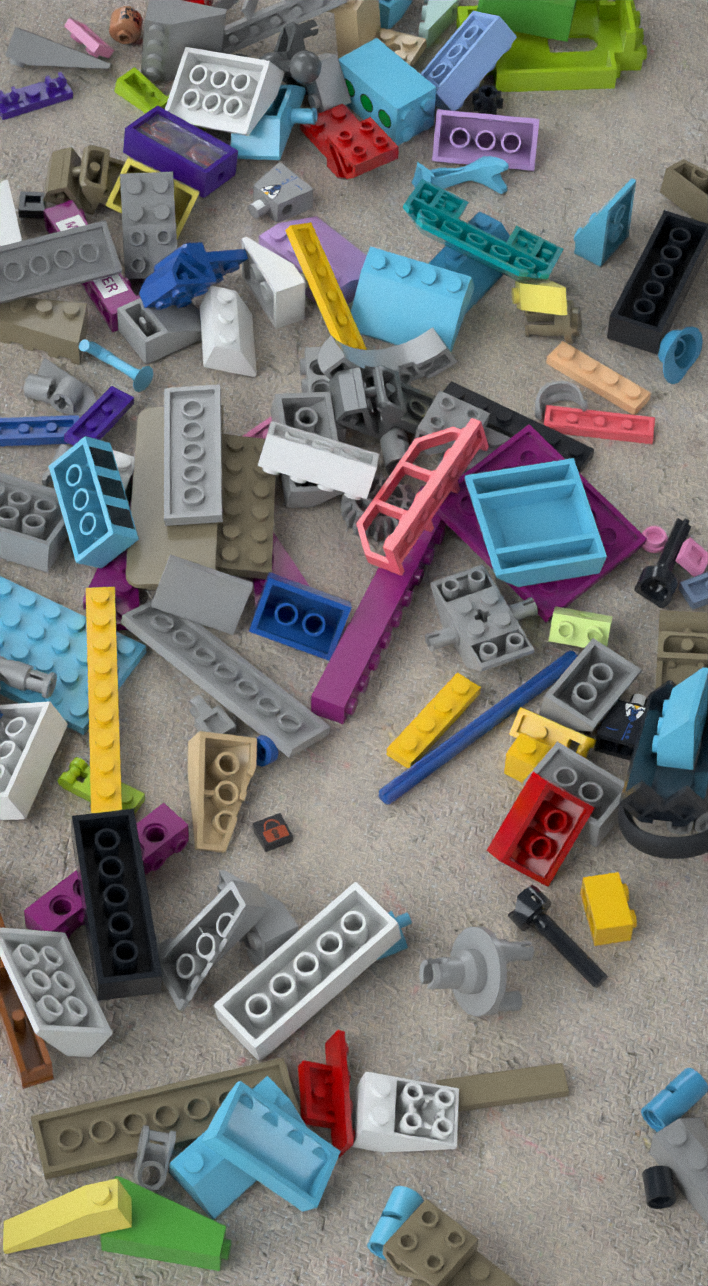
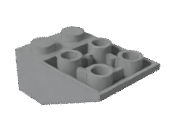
[117,298,202,365]
[217,870,298,966]

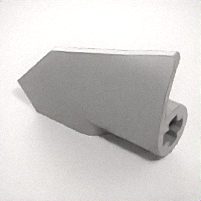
[24,358,96,417]

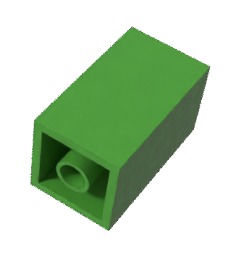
[477,0,577,42]

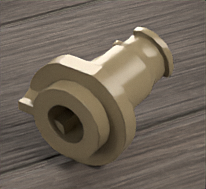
[524,300,582,344]

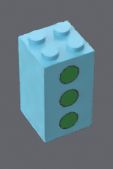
[338,38,436,146]

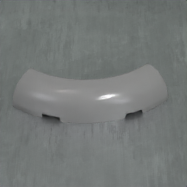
[318,327,458,388]

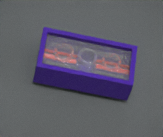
[123,105,238,198]

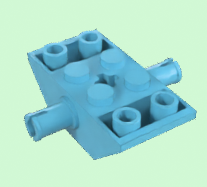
[231,85,318,160]

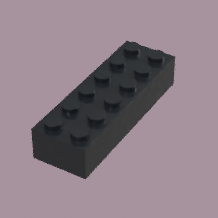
[607,210,708,355]
[71,809,162,1001]

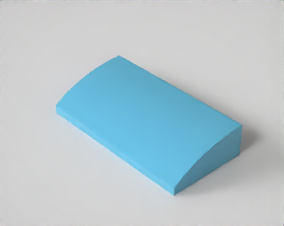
[202,1081,341,1212]

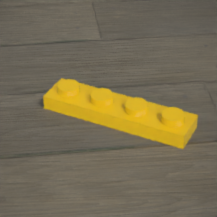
[386,672,481,768]

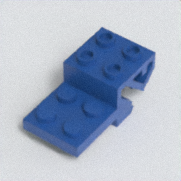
[139,242,248,310]

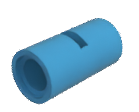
[641,1068,708,1132]

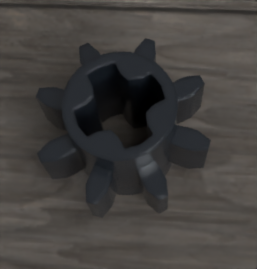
[472,85,504,115]

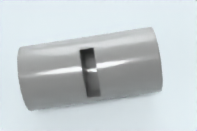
[380,426,410,475]

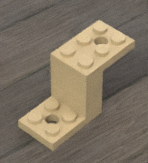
[328,0,427,67]

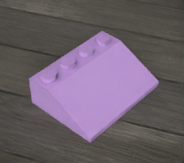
[259,216,367,305]

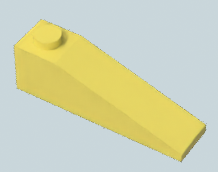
[512,279,567,315]
[3,1178,132,1254]

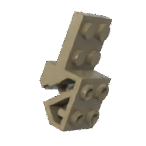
[43,145,126,215]
[655,610,708,689]
[383,1199,522,1286]

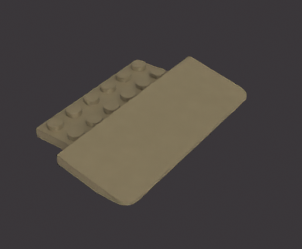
[126,405,275,590]

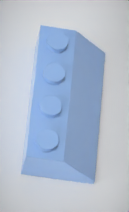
[420,11,517,111]

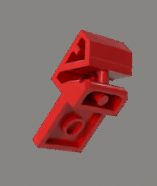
[300,103,399,179]

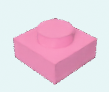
[675,537,708,577]

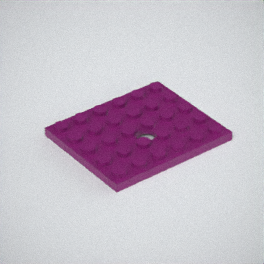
[436,424,647,623]

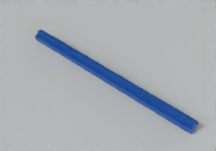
[378,650,578,805]

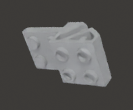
[120,172,177,280]
[415,391,510,475]

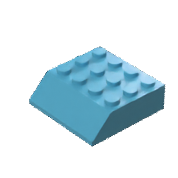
[464,458,607,587]

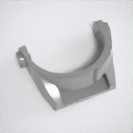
[534,381,588,420]

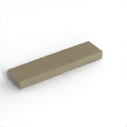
[436,1063,569,1112]

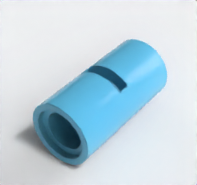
[367,1186,424,1260]

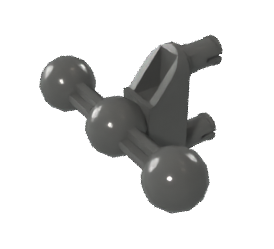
[235,19,322,96]

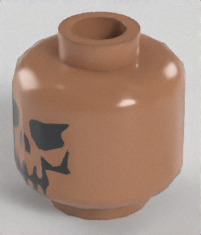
[109,6,143,44]

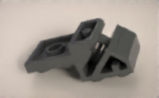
[328,365,436,440]

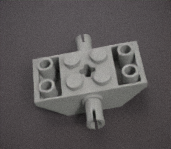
[425,564,538,672]

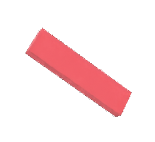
[544,405,655,444]

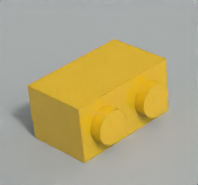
[580,872,637,946]

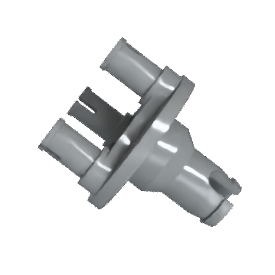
[419,926,534,1016]

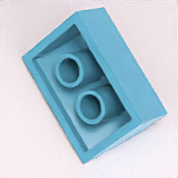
[652,667,708,770]

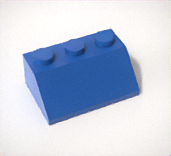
[249,572,352,661]

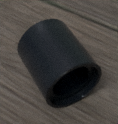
[642,1166,676,1209]

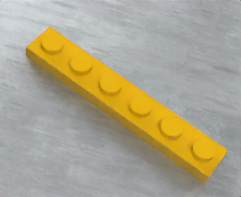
[285,222,367,350]

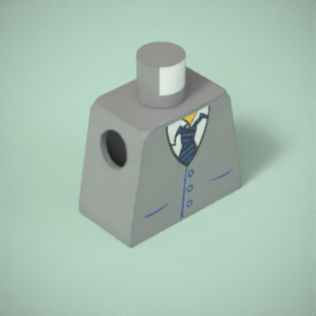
[248,162,313,222]

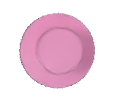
[642,526,668,553]

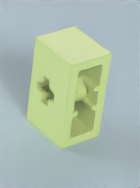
[549,606,613,648]

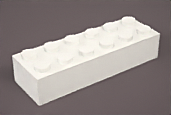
[213,882,401,1062]

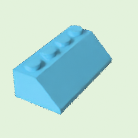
[169,1076,307,1220]

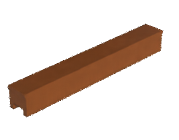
[0,913,54,1089]

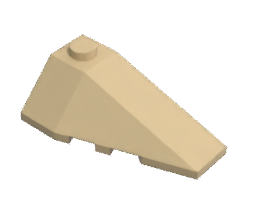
[188,731,257,853]

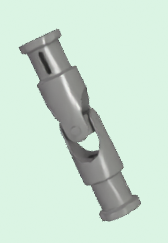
[0,656,57,699]

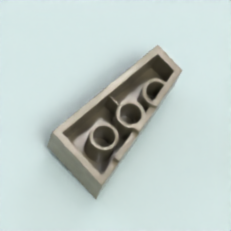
[660,159,708,224]
[0,297,89,365]

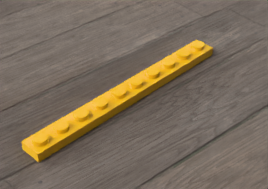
[86,587,122,813]

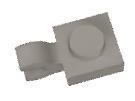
[189,695,236,735]

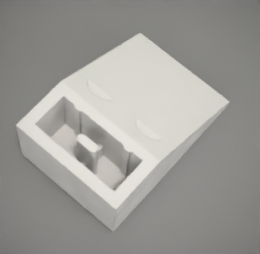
[352,1072,459,1153]

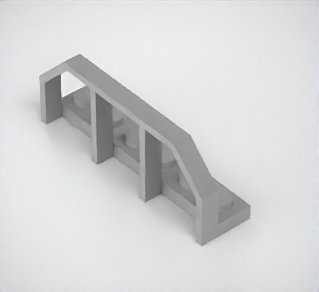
[212,0,347,54]

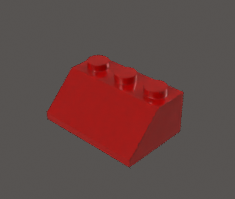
[486,772,594,887]

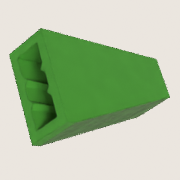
[100,1176,231,1271]

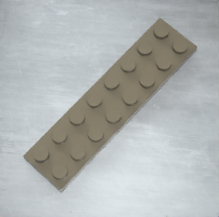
[31,1057,300,1180]

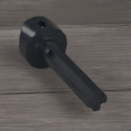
[634,518,691,608]
[508,885,608,988]

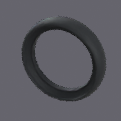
[618,804,708,859]

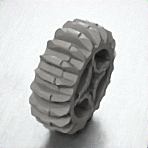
[341,471,415,541]

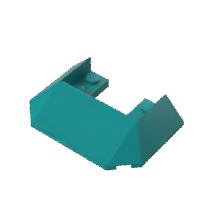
[402,179,564,281]

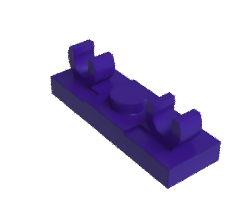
[0,72,73,120]
[64,386,134,446]

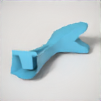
[411,156,509,194]

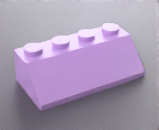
[432,109,539,171]

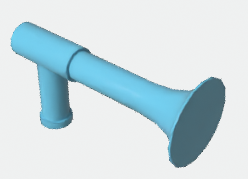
[79,339,154,392]

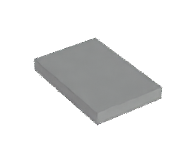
[151,554,253,635]

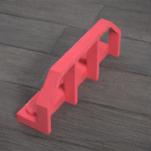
[356,418,489,576]

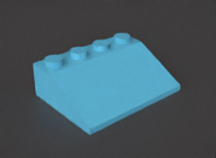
[351,246,475,352]

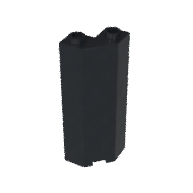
[619,680,708,827]

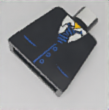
[594,694,648,761]

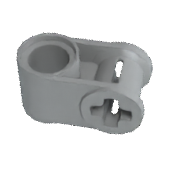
[133,1125,176,1191]

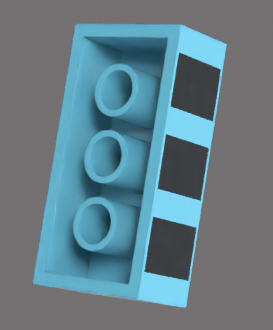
[49,436,139,569]

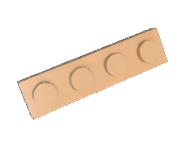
[546,341,651,415]

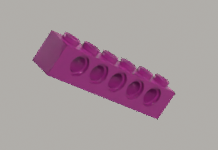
[24,803,189,939]

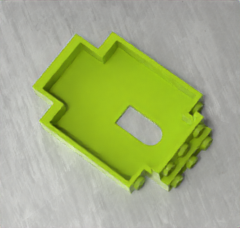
[456,0,647,92]

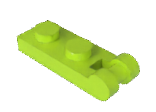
[57,757,145,814]

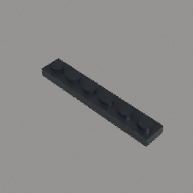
[443,381,594,474]

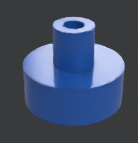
[255,735,279,767]

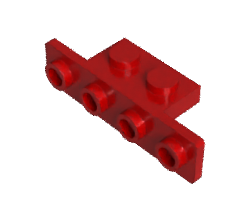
[298,1029,355,1158]

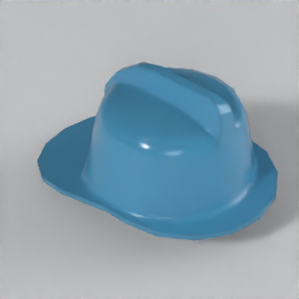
[658,326,703,384]

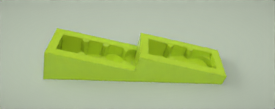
[114,67,206,131]

